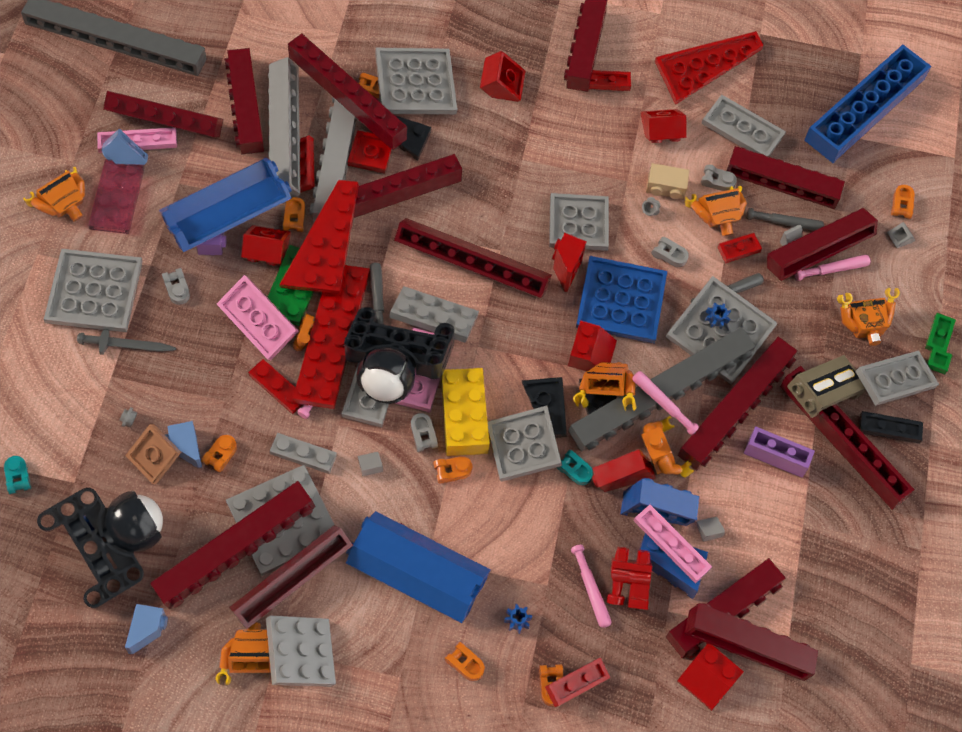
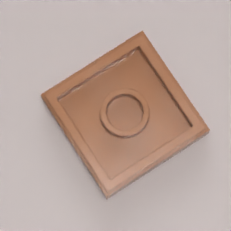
[125,424,181,484]

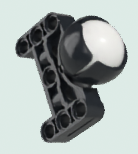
[344,307,455,404]
[37,487,163,608]

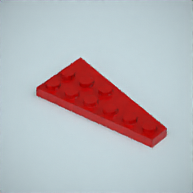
[655,31,764,105]
[280,180,359,294]

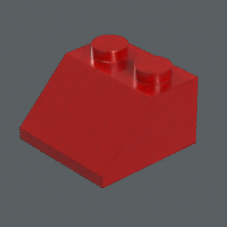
[480,51,526,102]
[641,109,687,143]
[241,225,291,266]
[552,233,587,292]
[568,321,617,371]
[677,643,744,711]

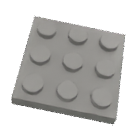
[549,193,609,251]
[488,406,562,482]
[266,616,336,687]

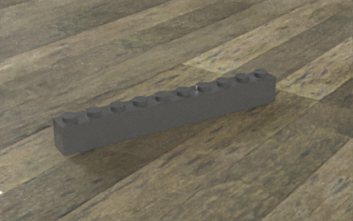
[21,0,207,76]
[568,327,756,452]

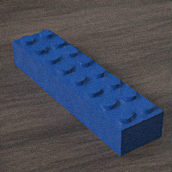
[804,44,932,163]

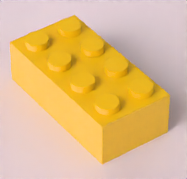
[441,368,489,456]

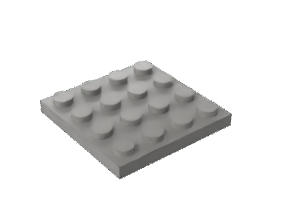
[375,48,457,114]
[44,249,143,332]
[665,276,778,384]
[226,465,335,577]

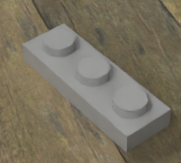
[270,433,337,474]

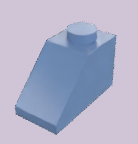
[101,129,148,165]
[165,421,202,468]
[125,604,168,654]

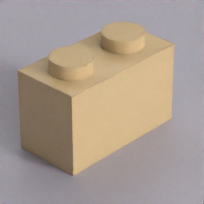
[646,163,689,199]

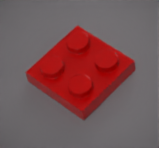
[348,130,392,174]

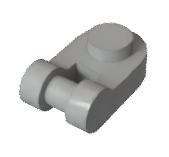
[701,165,737,191]
[651,237,689,267]
[162,268,190,305]
[411,413,438,452]

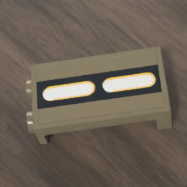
[787,355,866,418]

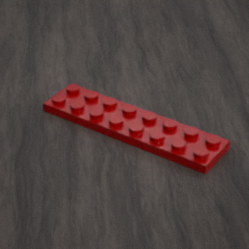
[293,265,370,409]

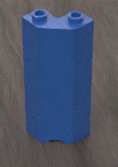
[159,158,292,252]
[346,511,491,623]

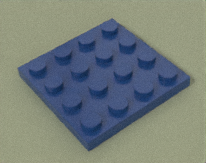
[576,256,667,344]

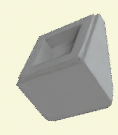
[887,222,916,248]
[780,225,803,246]
[358,452,383,476]
[696,517,725,542]

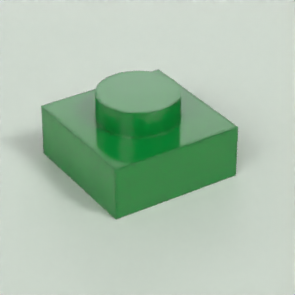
[927,347,952,375]

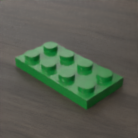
[267,245,315,326]

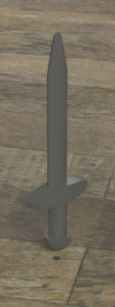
[77,329,176,355]

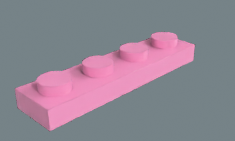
[97,127,177,153]
[634,505,712,584]

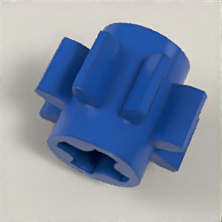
[705,302,731,329]
[504,604,532,634]

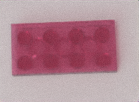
[88,159,145,234]

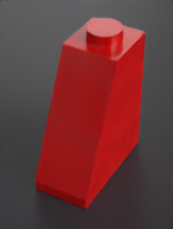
[592,449,656,492]

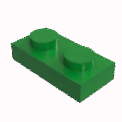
[925,313,956,352]

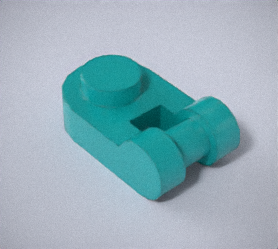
[556,450,593,485]
[4,456,31,495]

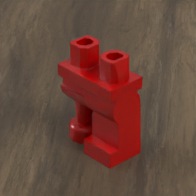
[607,547,652,610]

